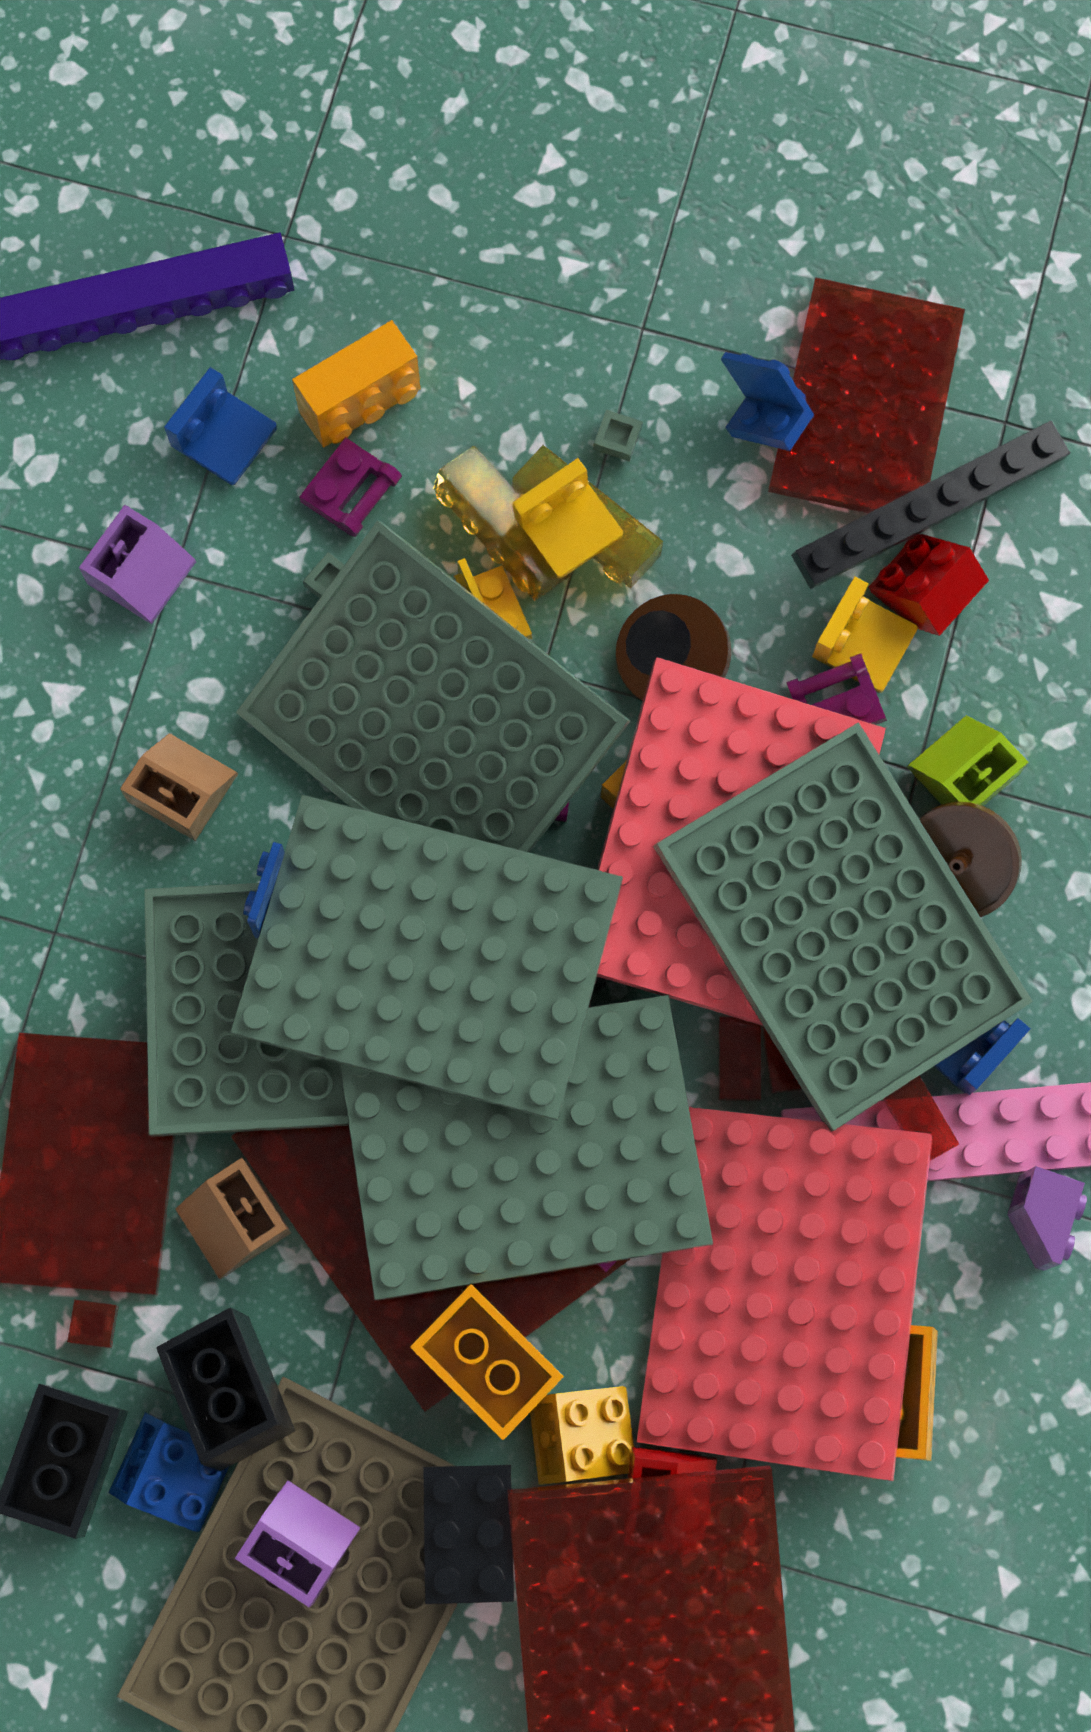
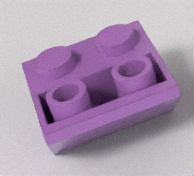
[79,505,196,624]
[1007,1166,1087,1271]
[235,1480,361,1607]

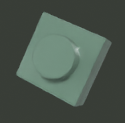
[593,410,643,462]
[303,552,344,598]

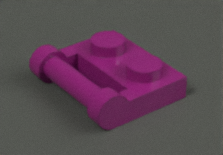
[299,437,402,537]
[786,653,887,725]

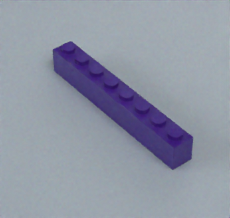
[0,232,295,360]

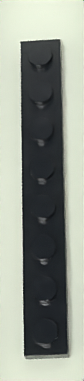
[791,421,1070,589]

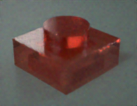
[67,1299,119,1348]

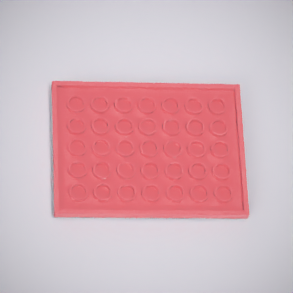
[597,657,886,1025]
[636,1107,932,1481]

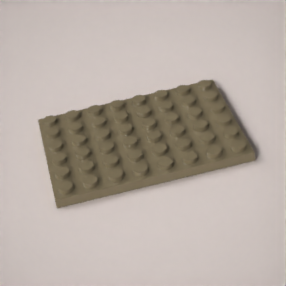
[117,1376,458,1732]

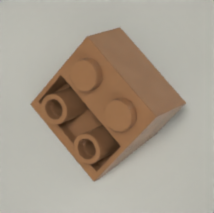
[120,733,238,841]
[175,1158,291,1280]

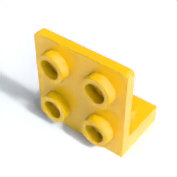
[512,458,623,579]
[453,558,532,640]
[812,576,918,693]
[530,1386,634,1485]

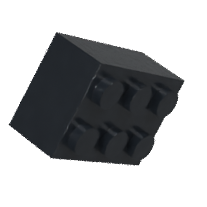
[156,1307,296,1471]
[0,1384,128,1539]
[423,1465,514,1604]

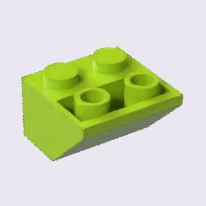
[907,715,1029,806]

